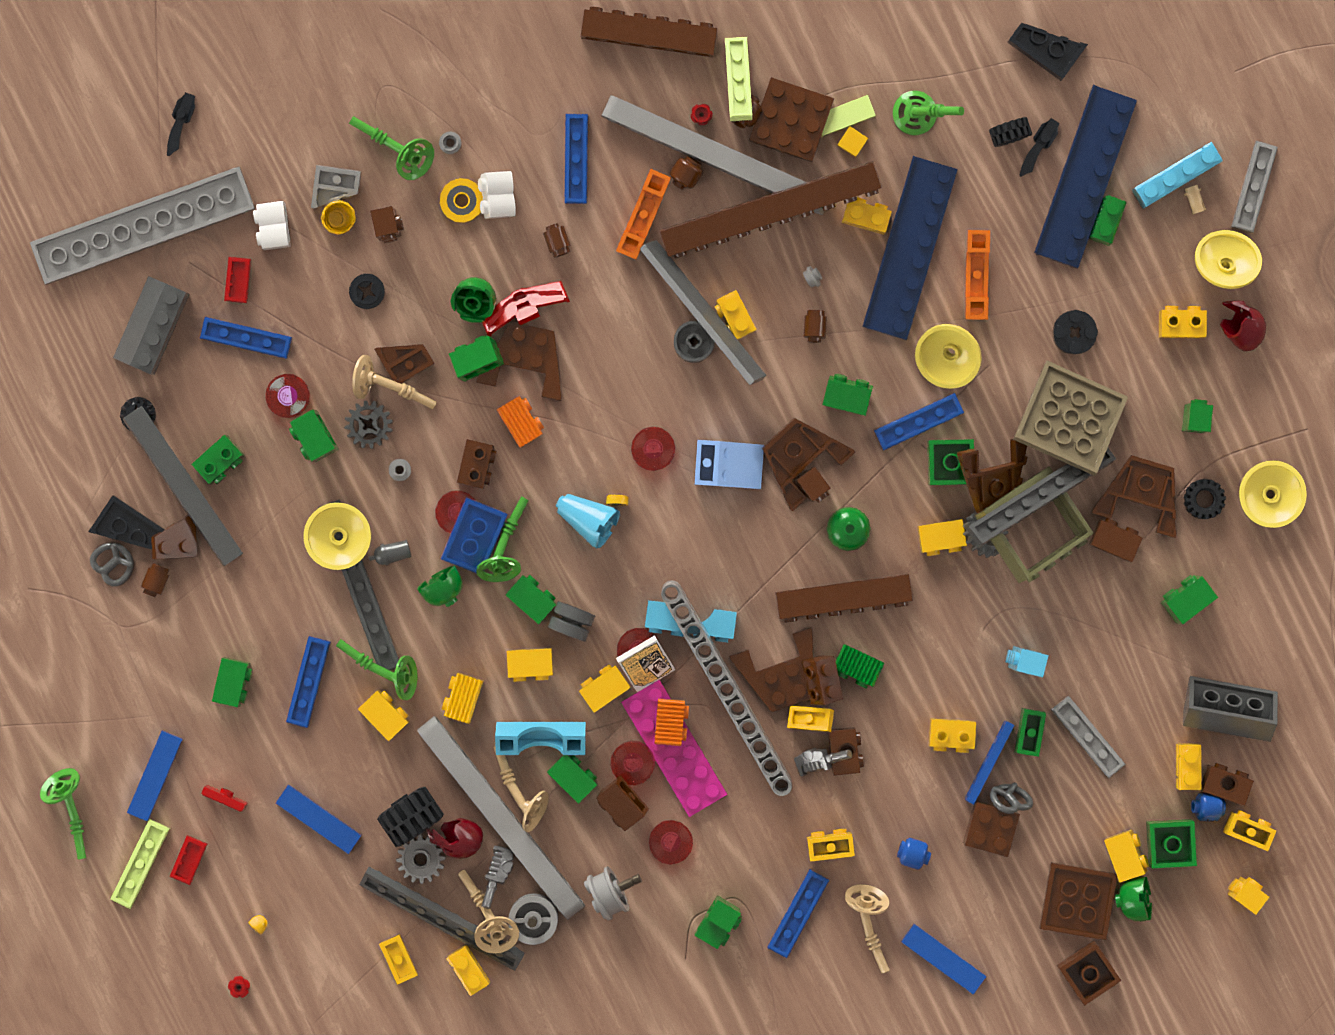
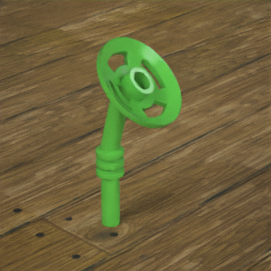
[893,91,964,135]
[349,116,434,180]
[476,496,529,582]
[336,639,418,700]
[40,768,86,860]

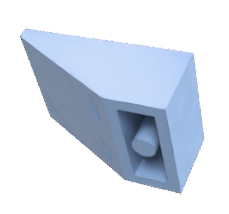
[694,440,764,489]

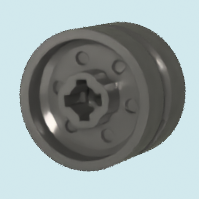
[674,321,714,363]
[548,601,596,642]

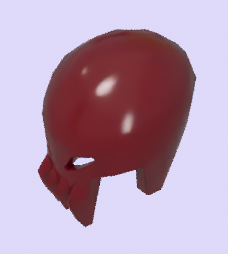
[1220,300,1266,352]
[427,818,484,859]

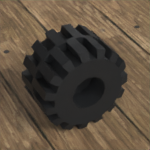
[377,786,444,847]

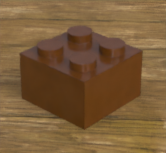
[963,801,1020,857]
[1056,941,1121,1006]

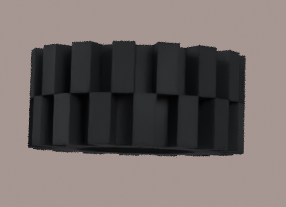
[989,117,1032,147]
[1183,479,1226,519]

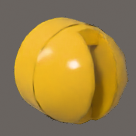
[248,915,268,935]

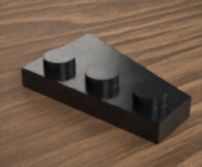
[1008,23,1088,81]
[88,495,165,550]

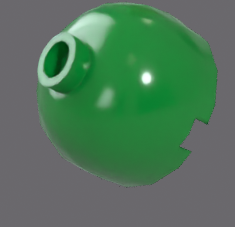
[450,277,497,323]
[826,507,871,551]
[417,566,463,607]
[1115,876,1152,922]

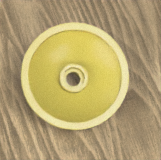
[1195,230,1262,289]
[915,324,982,389]
[1239,461,1307,528]
[304,503,371,570]

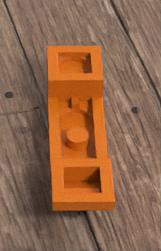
[616,169,671,260]
[965,230,990,320]

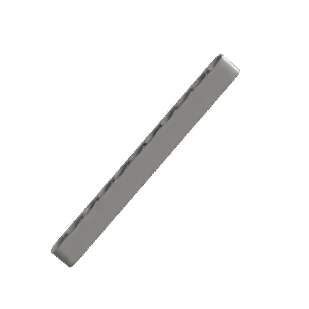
[601,96,824,215]
[661,580,792,796]
[417,716,585,920]

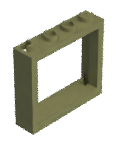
[975,466,1094,583]

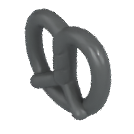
[90,542,134,587]
[990,782,1033,814]

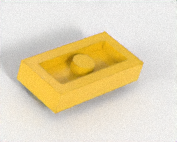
[787,706,834,732]
[379,934,418,985]

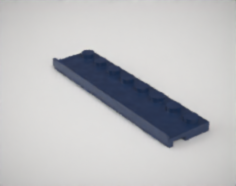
[1034,84,1137,269]
[862,156,958,340]

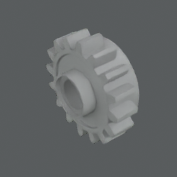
[396,834,446,884]

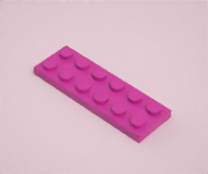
[621,679,727,817]

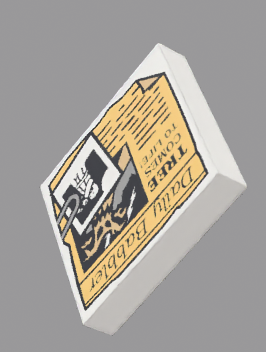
[616,636,675,692]

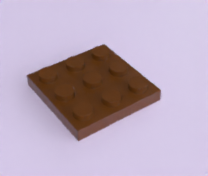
[749,77,834,162]
[1039,862,1117,940]

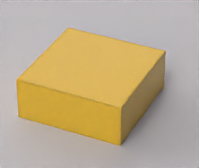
[837,126,868,158]

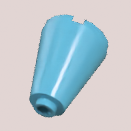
[556,494,620,549]

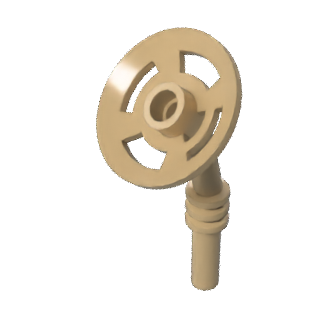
[352,355,436,409]
[493,746,549,832]
[458,870,519,953]
[845,885,890,973]

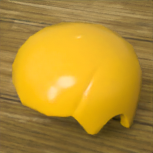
[321,200,356,235]

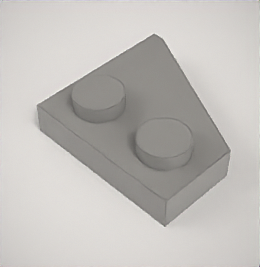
[311,165,361,208]

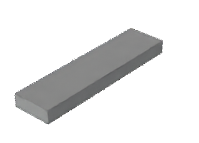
[1231,141,1278,233]
[1051,696,1126,779]

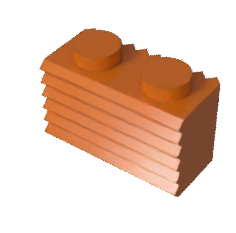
[497,396,544,448]
[655,698,689,746]

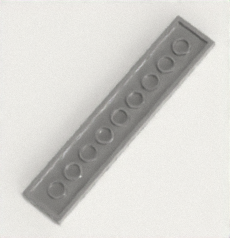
[30,167,255,285]

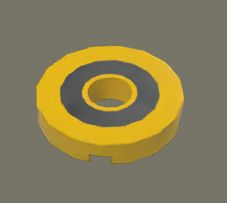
[440,178,483,223]

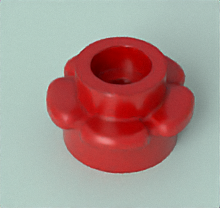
[691,104,713,126]
[228,976,250,998]

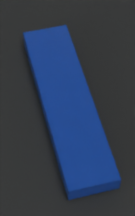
[565,114,588,204]
[200,317,292,359]
[874,393,964,451]
[286,636,331,728]
[965,721,1015,805]
[127,730,183,821]
[276,785,362,854]
[767,869,829,958]
[901,924,986,995]

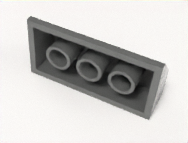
[113,276,190,375]
[1183,676,1278,742]

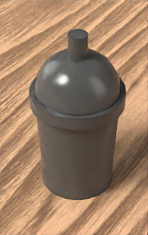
[369,540,411,566]

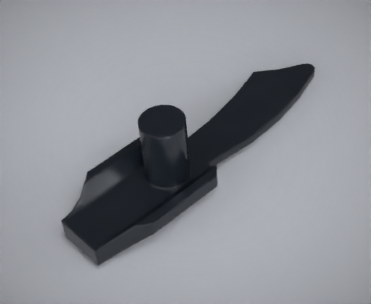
[167,92,195,156]
[1019,118,1060,177]

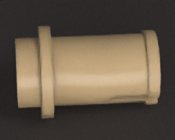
[1184,185,1206,214]

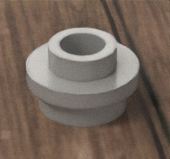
[439,132,462,154]
[803,266,822,288]
[389,459,411,481]

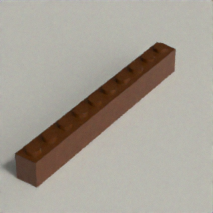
[660,161,882,259]

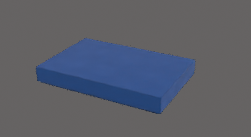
[441,497,508,574]

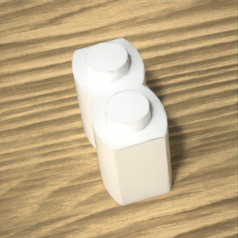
[478,171,515,219]
[253,201,291,250]

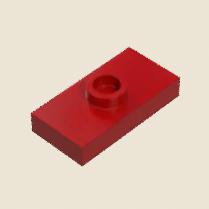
[224,257,252,304]
[201,785,248,812]
[169,835,208,885]

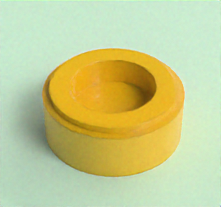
[606,495,629,506]

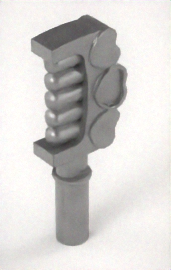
[794,748,852,776]
[481,846,513,909]

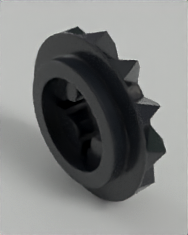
[349,274,385,309]
[120,397,156,431]

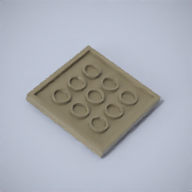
[1013,361,1128,476]

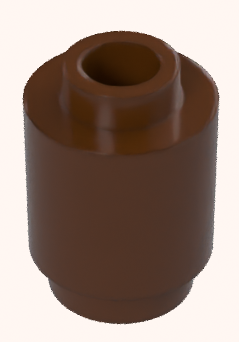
[543,223,571,258]
[803,310,827,343]
[141,563,169,597]

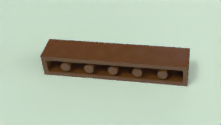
[581,7,717,58]
[775,574,913,623]

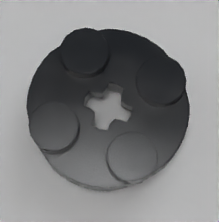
[1053,310,1098,355]

